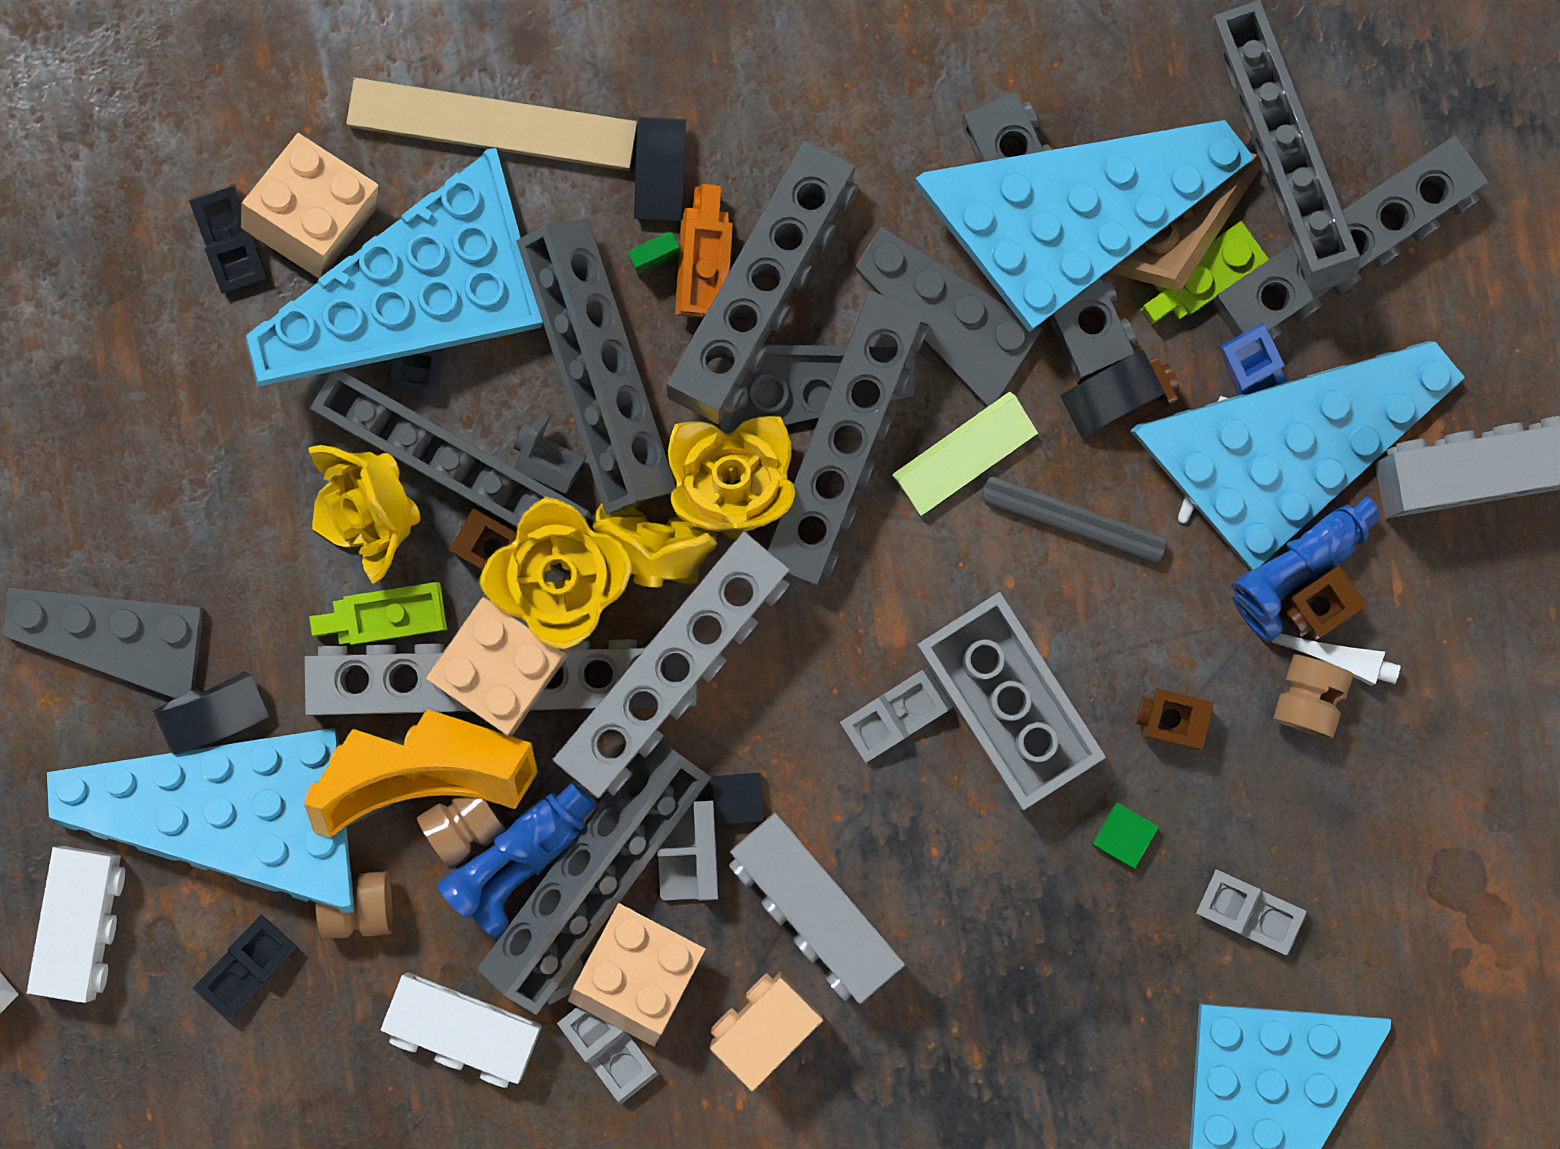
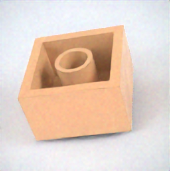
[241,133,378,279]
[426,597,568,736]
[568,903,705,1047]
[710,971,823,1091]

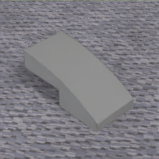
[840,667,953,763]
[1196,869,1308,956]
[557,1007,660,1104]

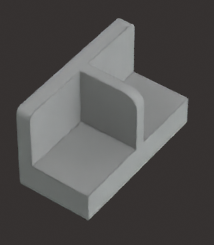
[657,800,719,900]

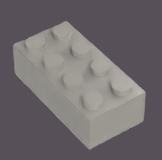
[1375,416,1560,519]
[915,592,1106,810]
[729,812,905,1004]

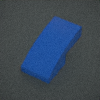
[1220,323,1287,396]

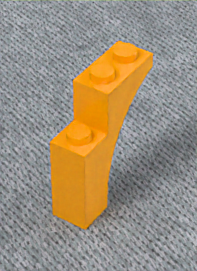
[304,709,538,838]

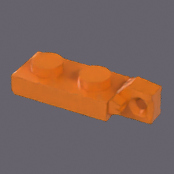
[675,184,733,318]

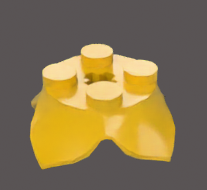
[668,416,795,539]
[308,445,420,584]
[479,497,632,649]
[593,503,718,587]

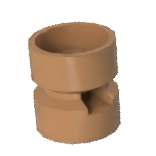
[1272,654,1354,739]
[417,796,508,869]
[316,871,393,940]

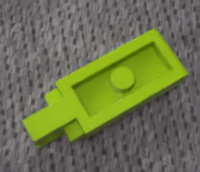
[1141,221,1269,325]
[309,582,448,645]

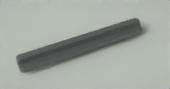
[982,477,1167,562]

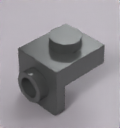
[513,412,586,494]

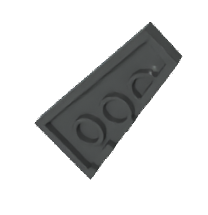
[855,226,1043,408]
[720,344,915,433]
[3,588,204,698]

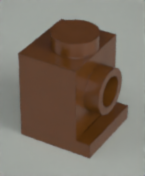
[449,508,517,570]
[1285,565,1367,640]
[1135,688,1214,750]

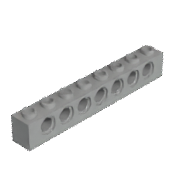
[305,639,698,716]

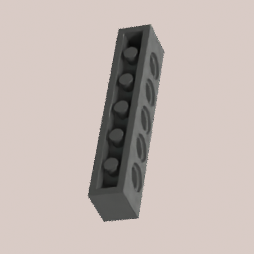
[1214,0,1359,292]
[961,91,1137,383]
[1211,135,1488,340]
[666,140,858,424]
[516,219,676,514]
[767,290,929,584]
[310,370,592,528]
[477,740,711,1015]

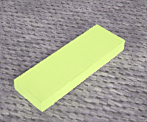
[892,392,1038,516]

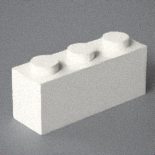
[27,846,125,1003]
[380,972,543,1088]

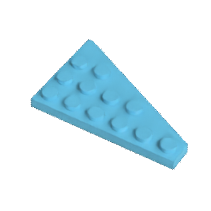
[913,120,1254,332]
[246,148,543,387]
[1131,341,1465,570]
[47,728,354,913]
[1190,1004,1391,1149]

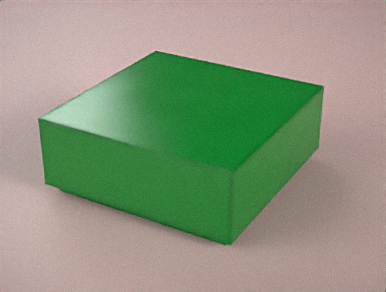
[628,232,680,276]
[1091,802,1159,869]

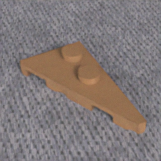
[1108,153,1261,292]

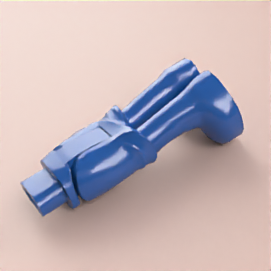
[1231,497,1379,642]
[437,783,597,939]

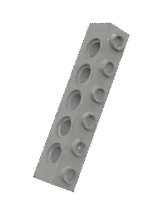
[553,532,790,798]

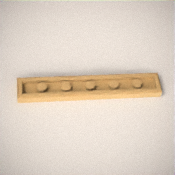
[346,78,638,171]

